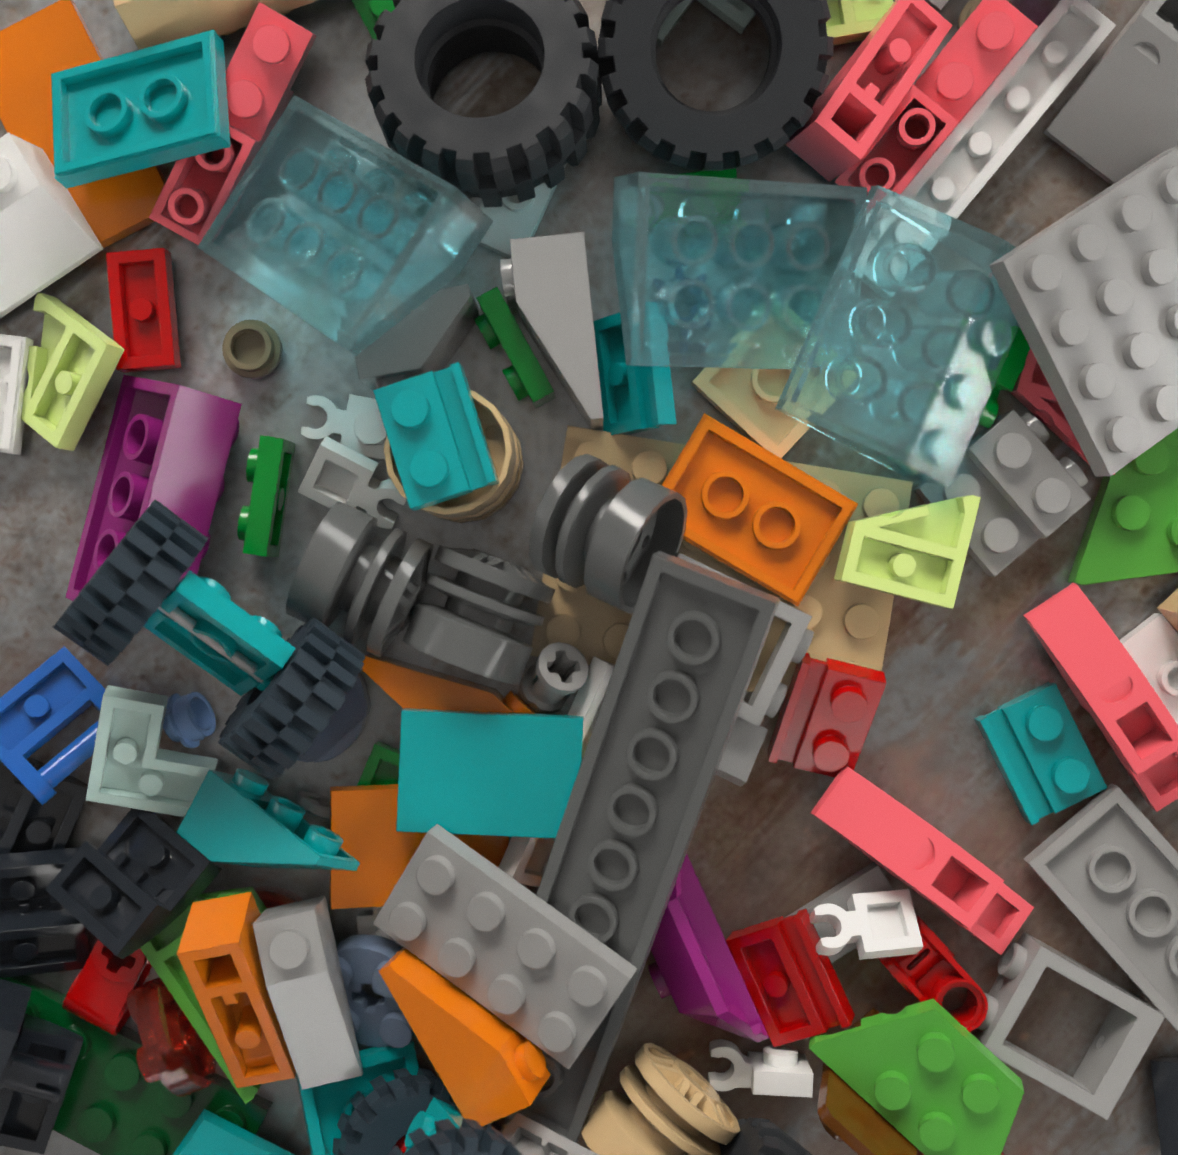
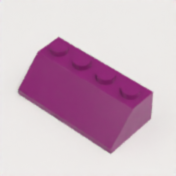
[65,374,242,601]

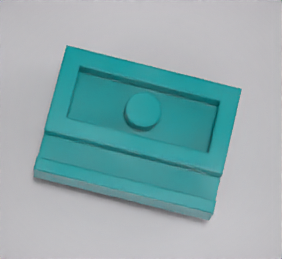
[593,304,677,435]
[373,362,499,511]
[974,682,1107,825]

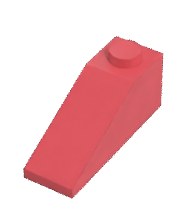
[785,0,953,182]

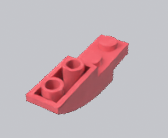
[834,0,1038,220]
[149,2,317,248]
[1023,583,1178,812]
[810,766,1034,955]

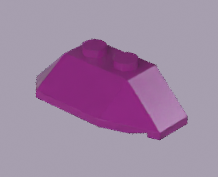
[648,853,769,1043]

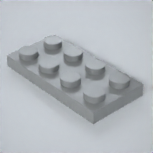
[1023,783,1178,1032]
[373,824,638,1069]

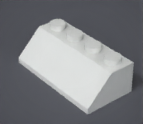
[0,132,104,318]

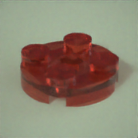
[127,976,216,1097]

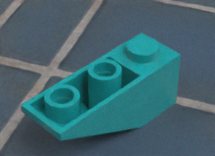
[176,768,360,871]

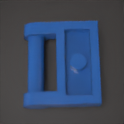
[0,646,106,805]

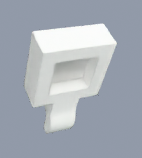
[708,1039,814,1098]

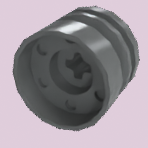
[529,454,688,614]
[286,501,434,657]
[402,545,555,685]

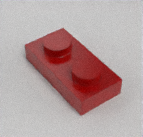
[106,248,181,373]

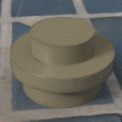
[222,320,282,379]

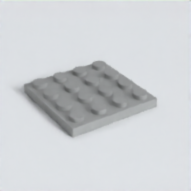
[989,146,1178,477]

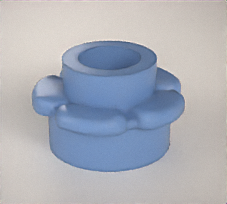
[163,692,216,748]

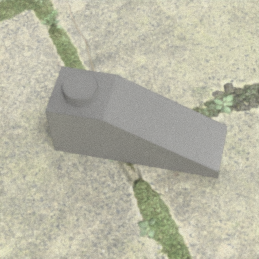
[253,895,363,1090]

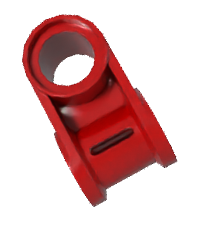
[878,915,988,1032]
[62,940,152,1036]

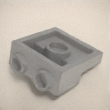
[914,410,1091,577]

